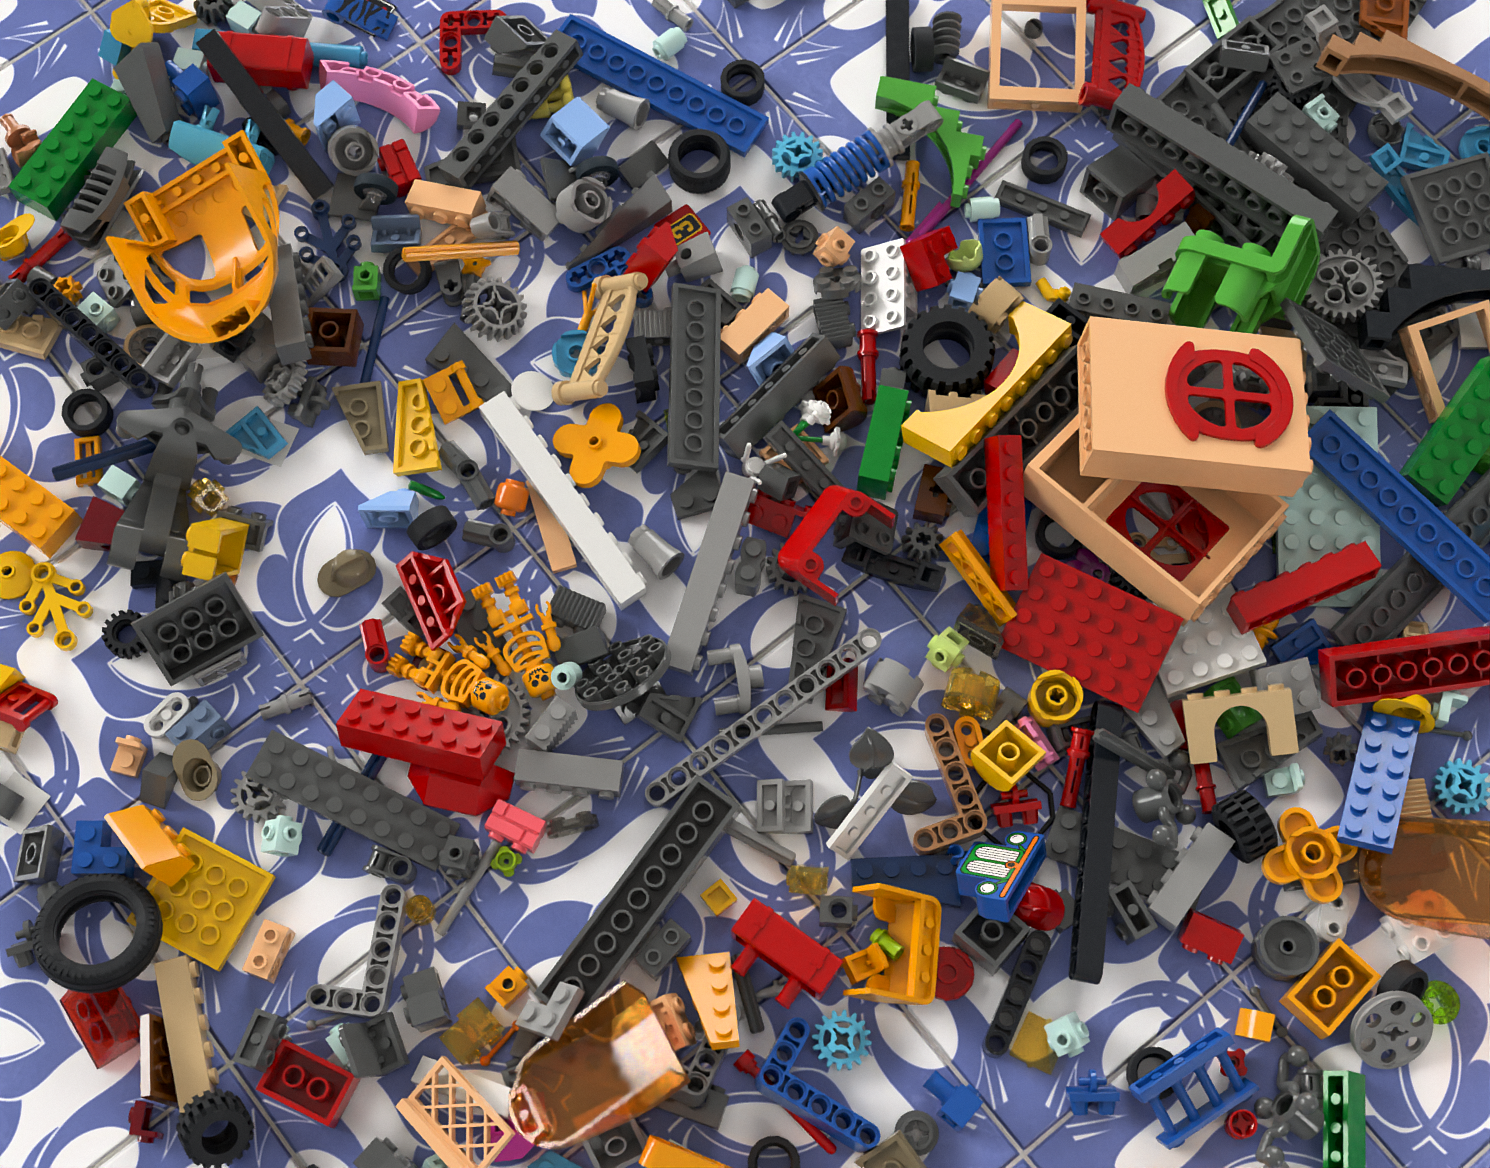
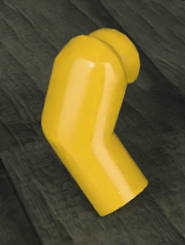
[1035,277,1071,302]

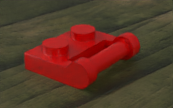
[0,681,58,732]

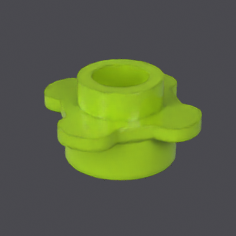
[491,846,522,877]

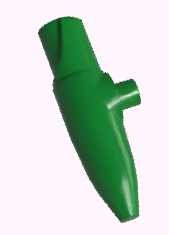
[408,480,445,500]

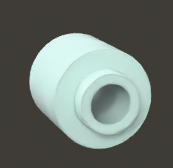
[652,27,687,60]
[964,196,1000,222]
[730,265,759,303]
[551,662,582,690]

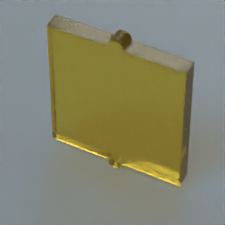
[1009,1011,1058,1075]

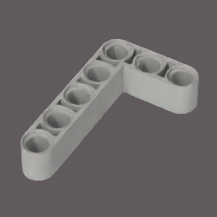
[247,0,313,37]
[306,884,409,1019]

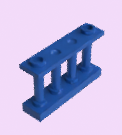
[1128,1027,1260,1150]

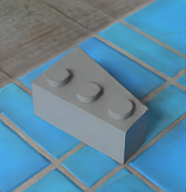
[486,166,560,242]
[1114,221,1195,295]

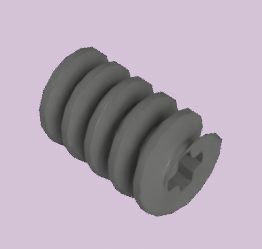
[932,11,962,65]

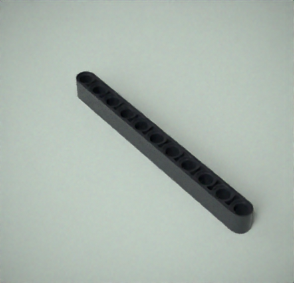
[1069,700,1123,985]

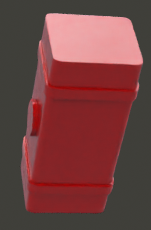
[207,31,314,91]
[730,898,844,1010]

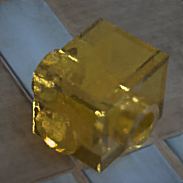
[786,864,829,895]

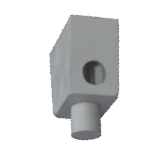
[665,231,723,282]

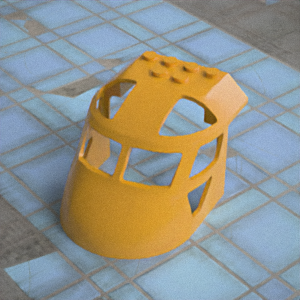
[105,130,280,344]

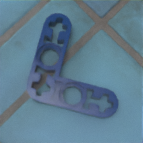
[566,246,653,309]

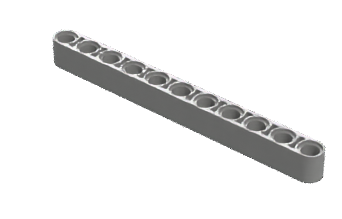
[645,628,882,807]

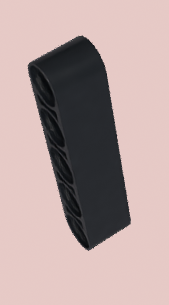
[982,930,1051,1058]

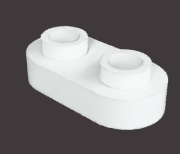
[144,692,191,739]
[1317,892,1350,944]

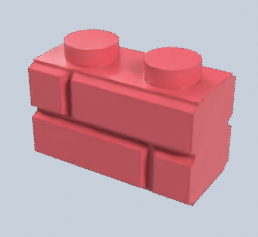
[484,799,548,855]

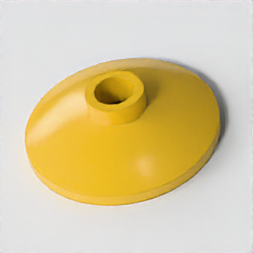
[0,551,35,600]

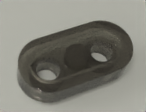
[545,811,599,839]

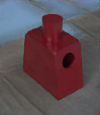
[75,496,125,552]

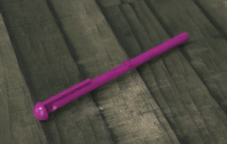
[906,119,1023,243]

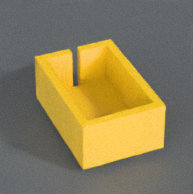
[181,517,249,581]

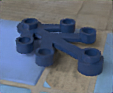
[294,199,362,283]

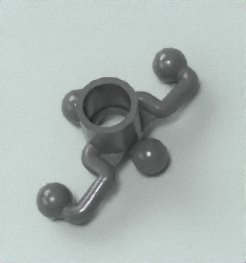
[1132,750,1196,850]
[1254,1045,1324,1168]

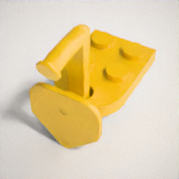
[110,0,198,80]

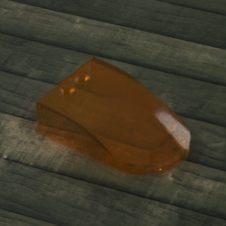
[1358,817,1490,940]
[508,980,691,1150]

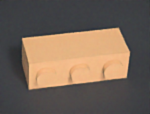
[405,179,486,228]
[720,288,790,365]

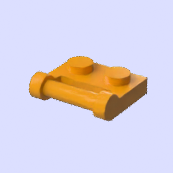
[423,360,484,425]

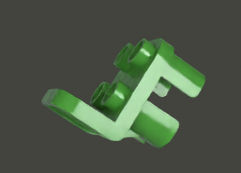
[1161,215,1320,334]

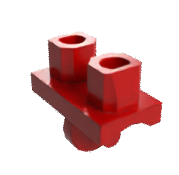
[990,784,1042,828]

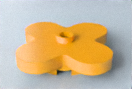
[553,403,641,488]
[1261,807,1358,904]

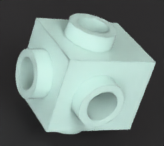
[260,815,303,857]
[1043,1011,1090,1058]

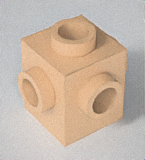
[812,226,855,267]

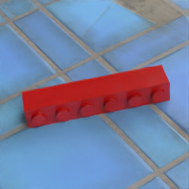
[984,435,1029,591]
[1226,541,1382,635]

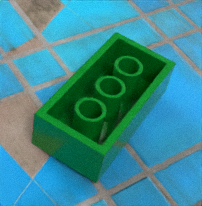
[856,385,912,500]

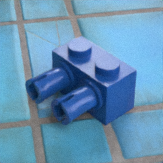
[165,60,220,121]
[923,1070,984,1132]

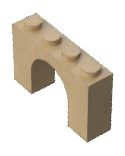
[1182,683,1299,765]

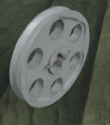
[1350,991,1433,1069]

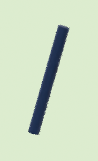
[1226,80,1268,146]
[359,296,390,384]

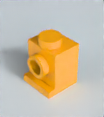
[485,965,529,1010]

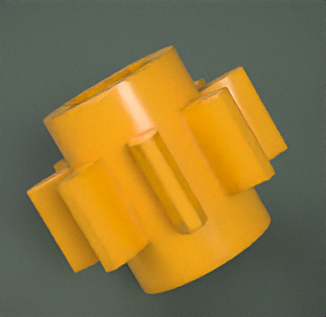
[52,275,83,305]

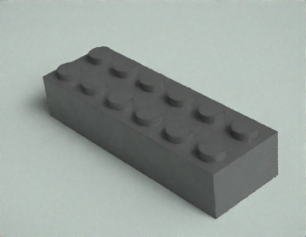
[1240,92,1389,227]

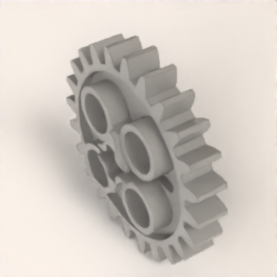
[1304,248,1384,324]
[460,672,531,755]

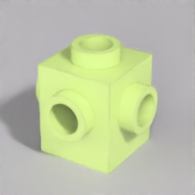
[925,626,970,673]

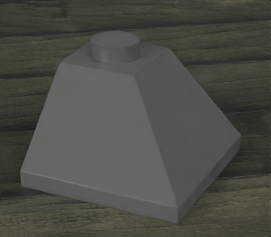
[484,15,548,54]

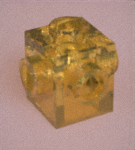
[187,477,229,517]

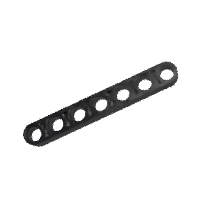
[28,278,156,399]

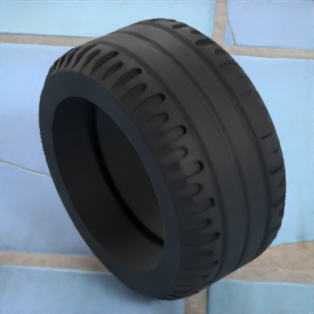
[668,128,731,194]

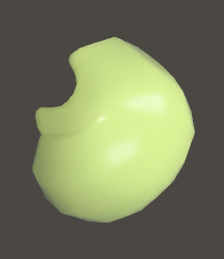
[946,239,983,273]

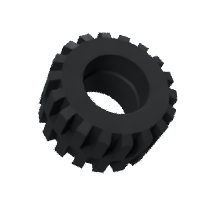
[1211,790,1278,864]
[176,1089,254,1168]

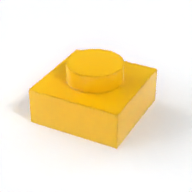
[700,878,738,917]

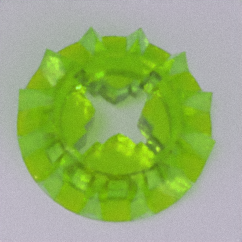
[1419,980,1460,1025]

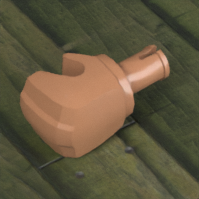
[0,113,42,168]

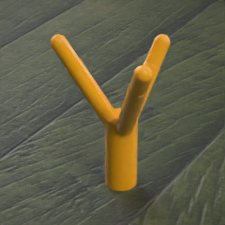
[577,283,597,332]

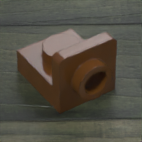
[1184,203,1215,235]

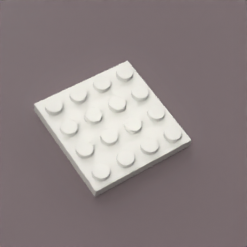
[1145,582,1267,698]

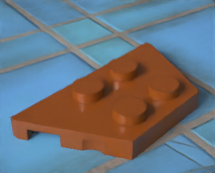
[1359,0,1410,40]

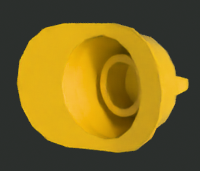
[0,213,35,261]
[1373,694,1436,733]

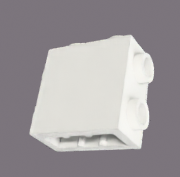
[1379,889,1462,964]

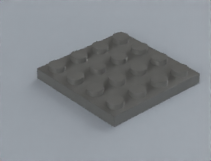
[1400,152,1490,266]
[1279,297,1390,404]

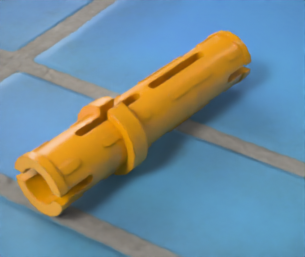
[899,160,921,232]

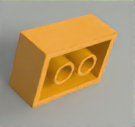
[1279,938,1381,1040]

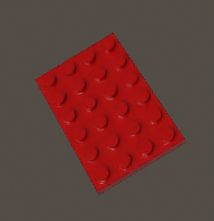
[996,553,1184,713]

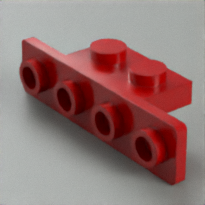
[747,490,812,538]

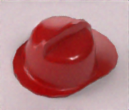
[1014,882,1065,931]

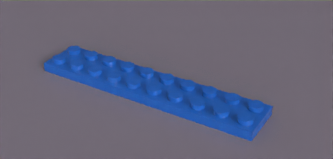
[558,14,769,158]
[1308,409,1490,624]

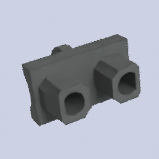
[287,376,331,428]
[5,920,62,968]

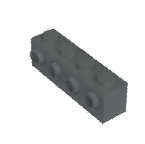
[1069,282,1171,324]

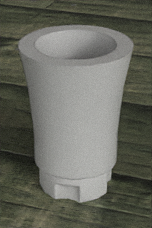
[596,87,650,130]
[628,524,684,580]

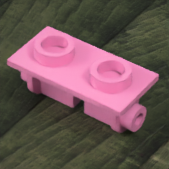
[1014,716,1060,772]

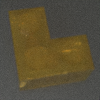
[439,997,505,1065]

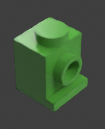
[352,261,381,301]

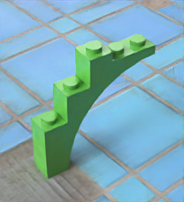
[875,76,987,208]

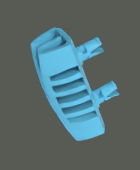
[169,105,275,175]

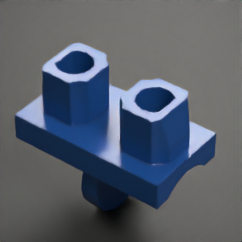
[1065,1069,1120,1115]

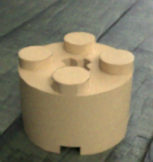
[968,276,1025,335]

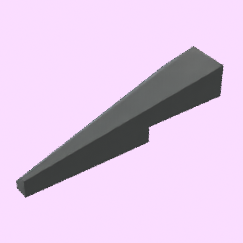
[565,170,673,270]

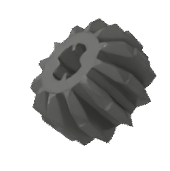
[193,0,234,26]
[901,521,944,563]

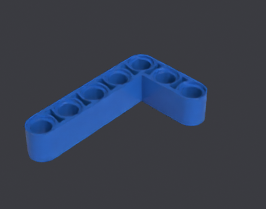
[754,1017,881,1153]

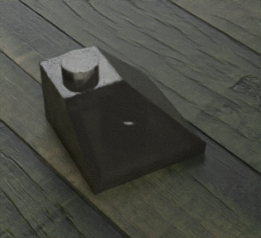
[953,603,1004,660]

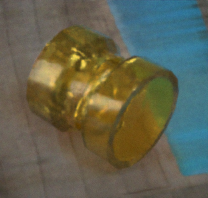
[405,895,436,926]

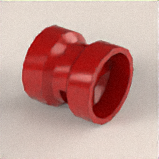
[1224,1109,1258,1140]

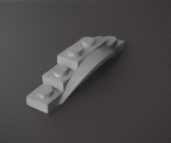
[1303,4,1414,125]

